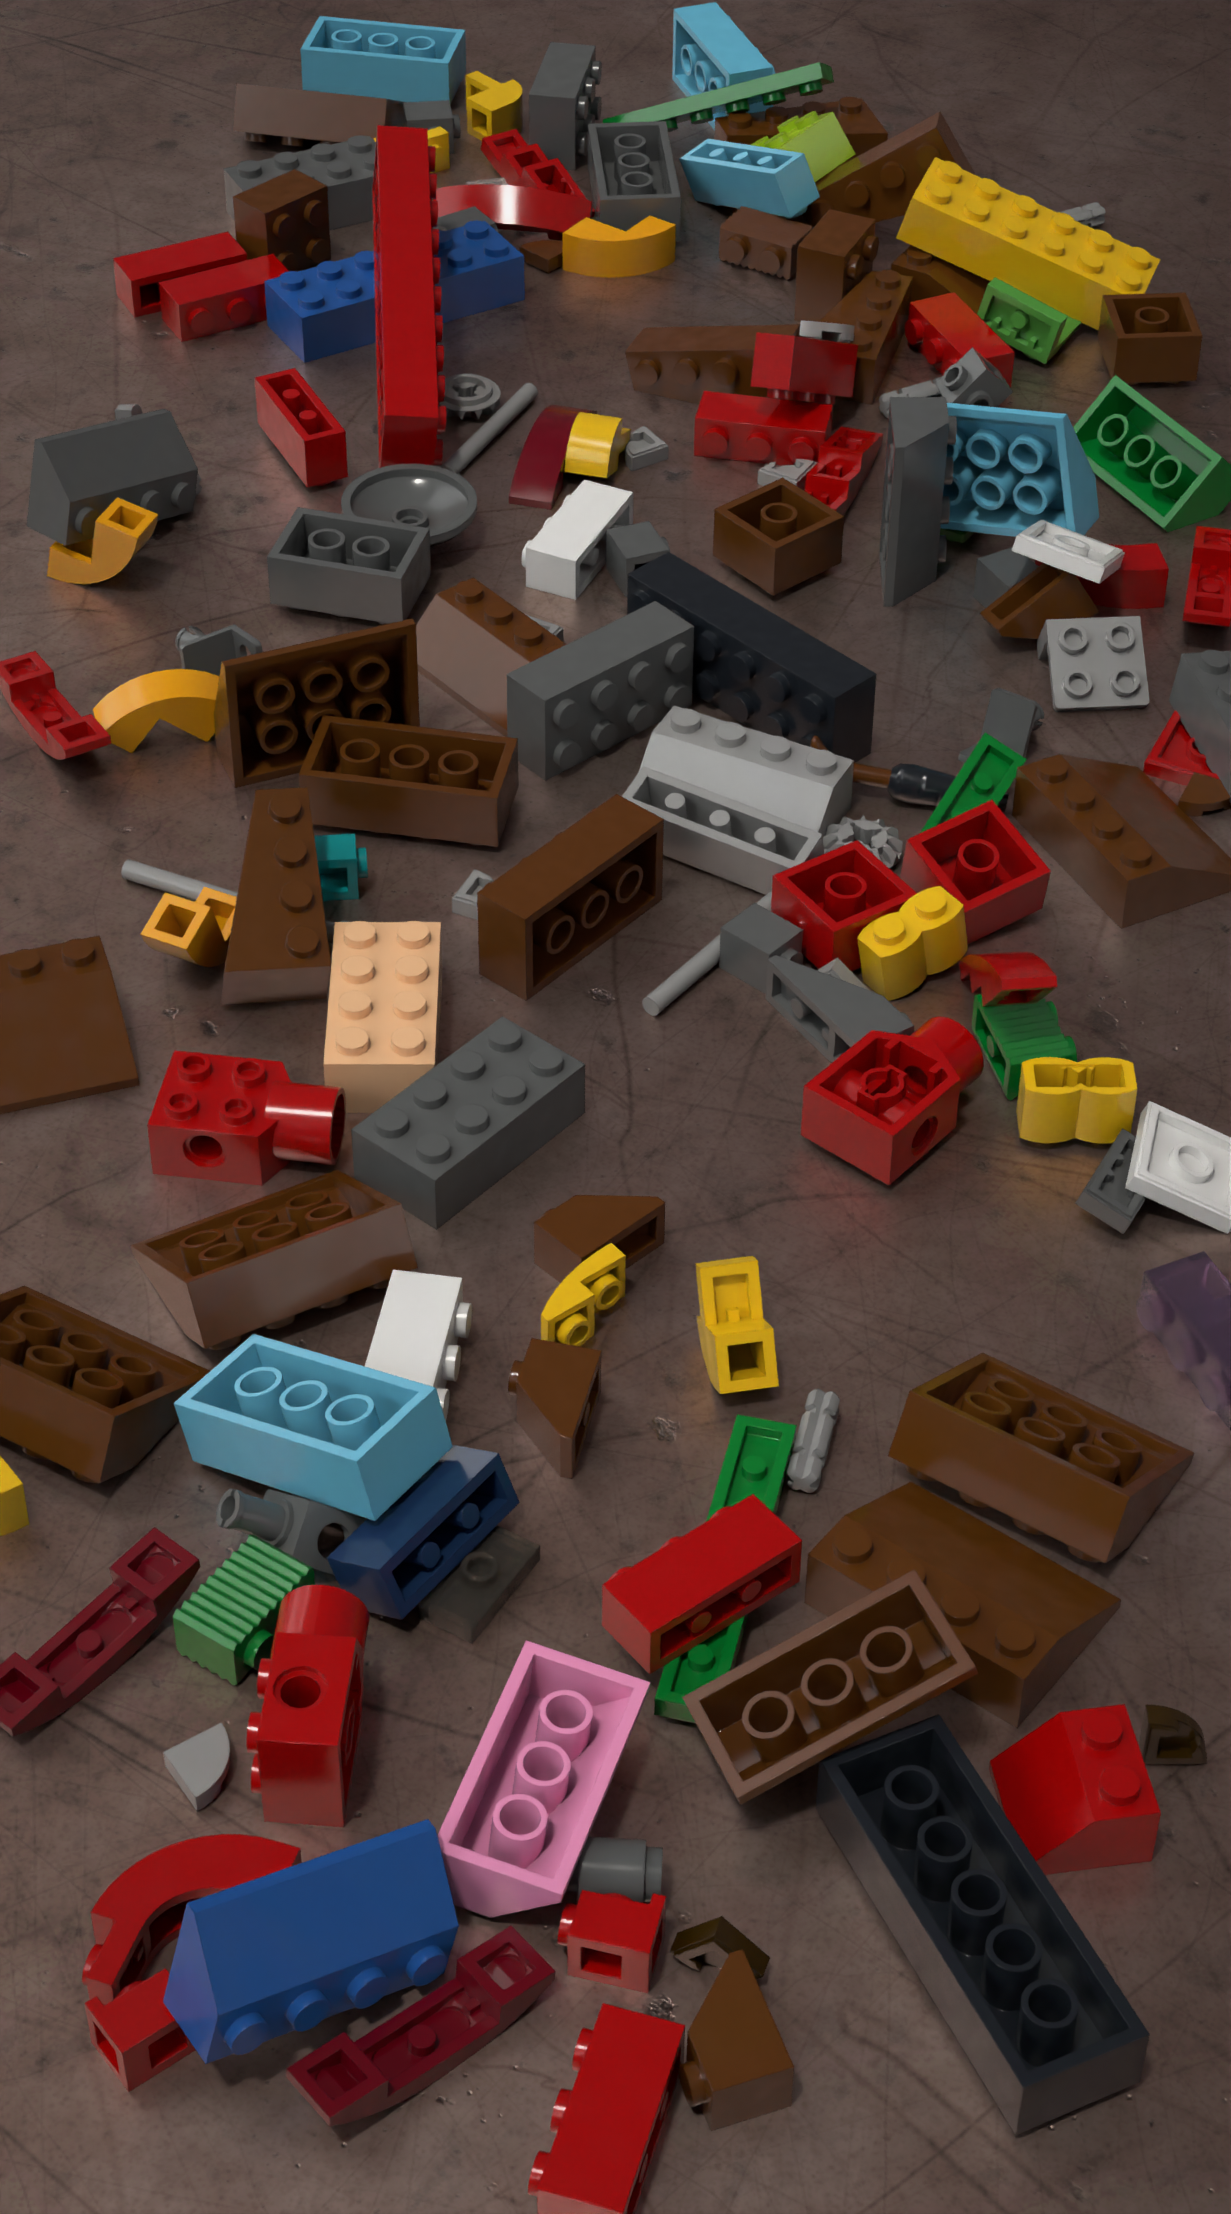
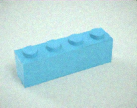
[679,139,820,219]

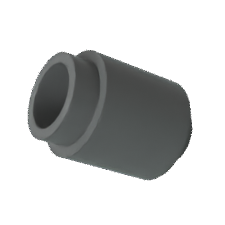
[566,1836,663,1903]

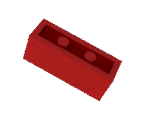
[113,232,247,318]
[159,254,289,342]
[905,292,1015,388]
[751,332,858,404]
[254,368,348,487]
[694,391,833,466]
[602,1494,802,1674]
[528,2003,685,2214]

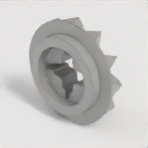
[438,374,501,420]
[823,815,903,869]

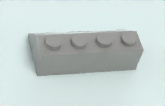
[638,706,854,837]

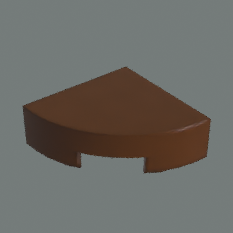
[519,240,563,273]
[1178,772,1231,817]

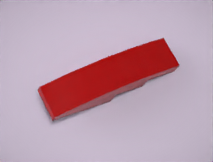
[480,129,595,218]
[804,426,883,515]
[959,951,1058,1007]

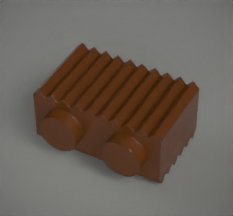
[719,206,814,281]

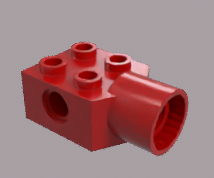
[801,1016,984,1185]
[147,1050,346,1186]
[246,1585,370,1827]

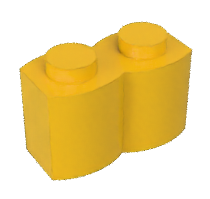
[857,886,968,1001]
[1016,1057,1137,1144]

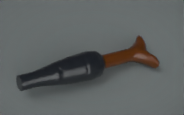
[810,735,1009,812]

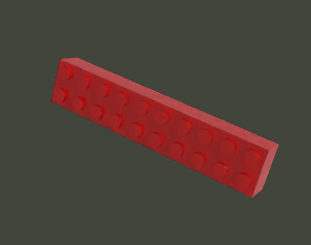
[372,125,446,468]

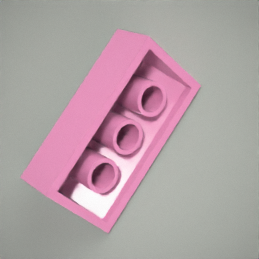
[437,1640,651,1918]

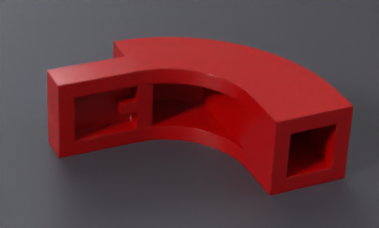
[1034,535,1169,609]
[82,1834,302,2005]

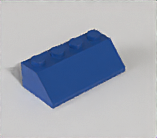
[163,1819,459,2064]

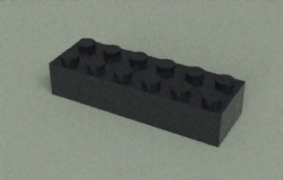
[627,552,877,763]
[816,1714,1150,2135]

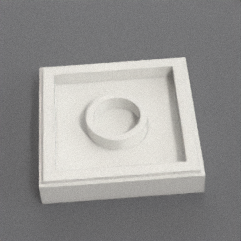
[1012,519,1125,584]
[1125,1101,1231,1234]

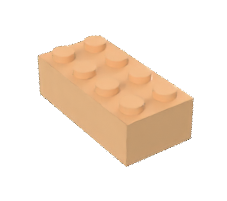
[323,921,442,1113]

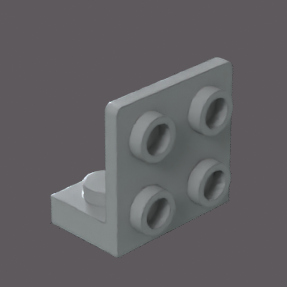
[1037,616,1150,712]

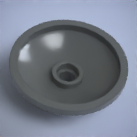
[341,464,478,547]

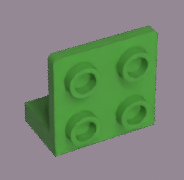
[977,277,1081,364]

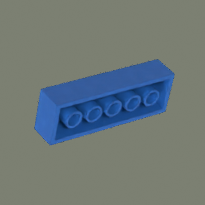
[264,220,525,363]

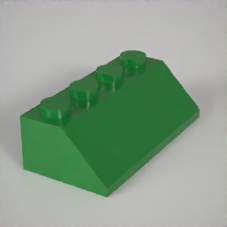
[1073,375,1231,532]

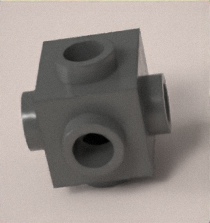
[935,347,1013,407]

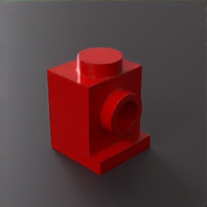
[558,1890,666,1993]
[84,1968,195,2092]

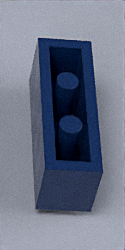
[327,1444,520,1620]

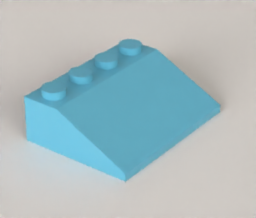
[940,403,1099,537]

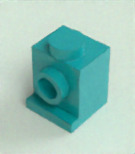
[314,834,368,901]

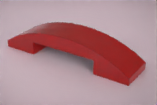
[433,184,593,240]
[1182,526,1231,628]
[0,651,112,760]

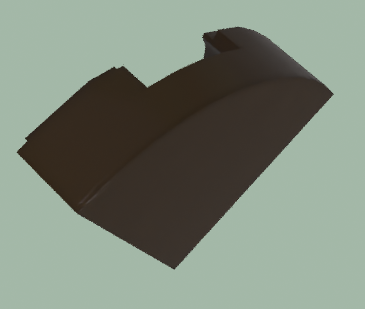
[1138,1704,1207,1764]
[670,1916,770,1979]

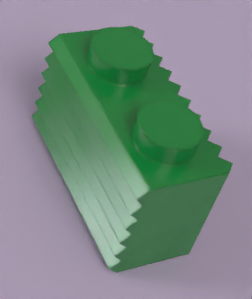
[971,994,1077,1101]
[173,1535,315,1685]

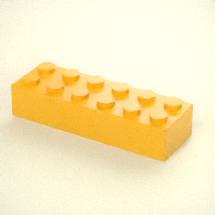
[896,157,1161,331]

